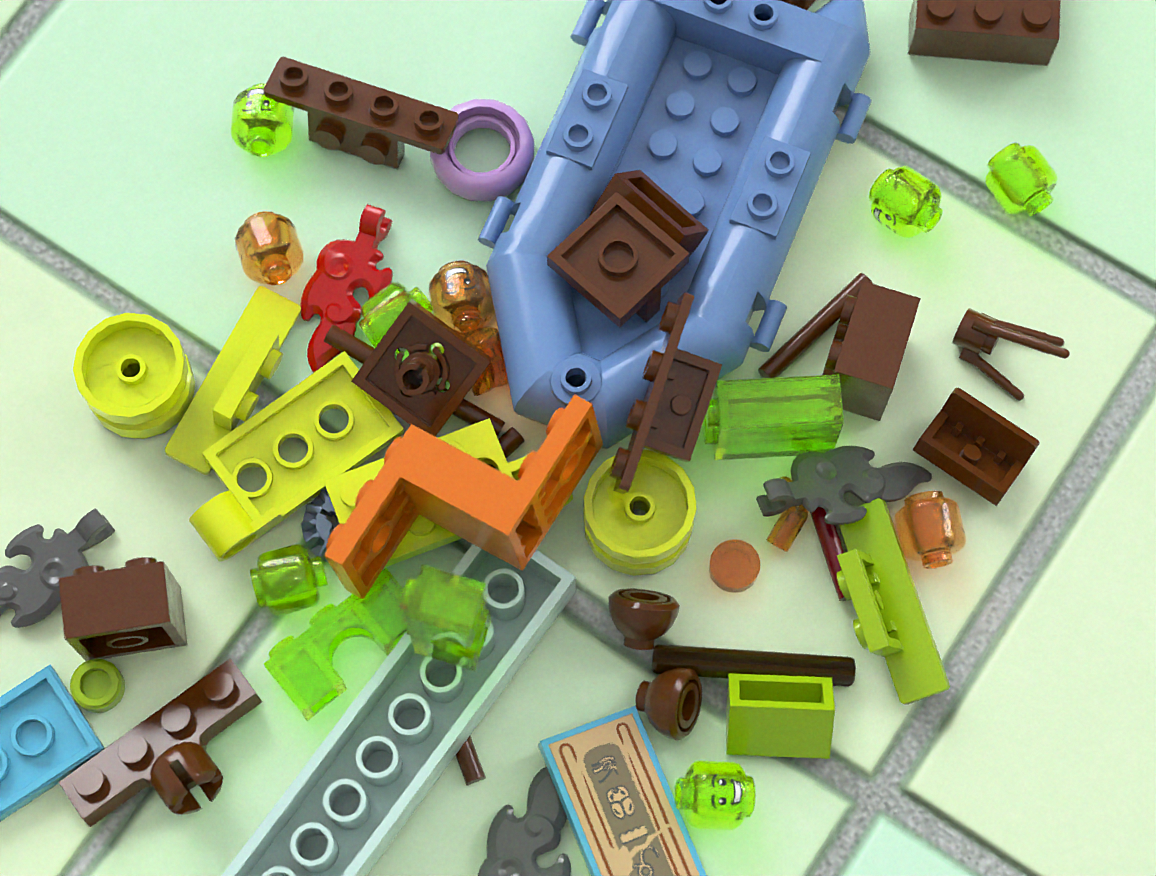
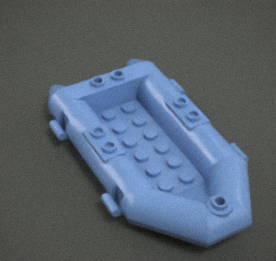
[478,0,871,449]

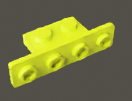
[165,286,301,475]

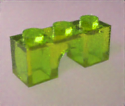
[399,564,491,671]
[263,568,422,721]

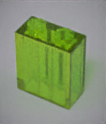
[703,374,844,460]

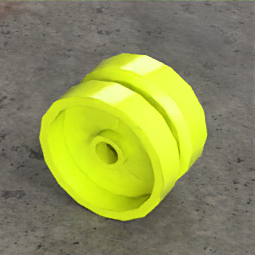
[73,313,195,439]
[583,449,697,576]

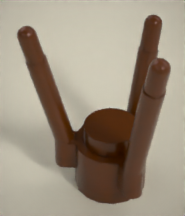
[952,308,1070,401]

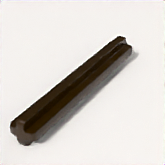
[652,644,856,687]

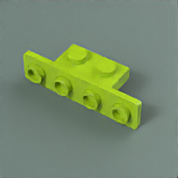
[836,498,950,705]

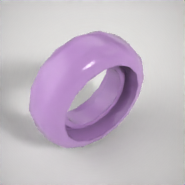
[430,99,534,201]

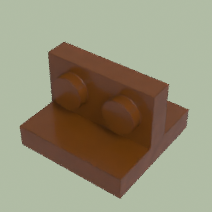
[547,191,690,328]

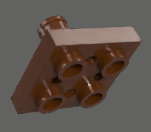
[351,299,493,437]

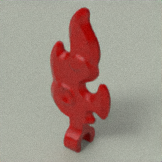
[300,204,393,373]

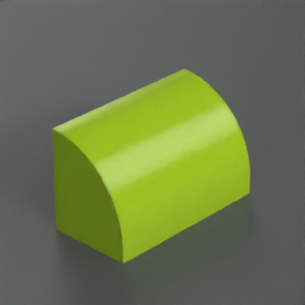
[726,673,835,759]

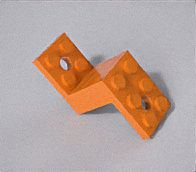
[324,394,603,599]

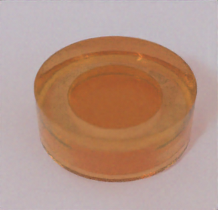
[709,539,760,593]

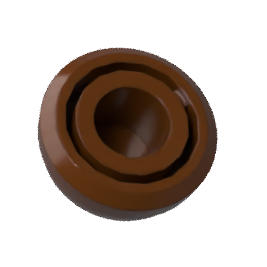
[608,589,680,650]
[635,668,702,741]

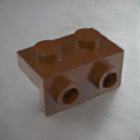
[913,388,1040,507]

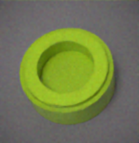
[70,659,125,713]

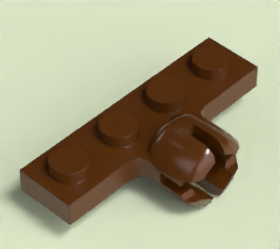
[59,658,262,827]

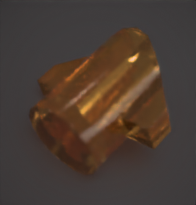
[462,327,508,396]

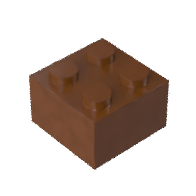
[819,280,921,421]
[58,557,187,661]

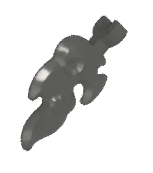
[756,446,932,525]
[0,508,116,628]
[478,767,571,876]

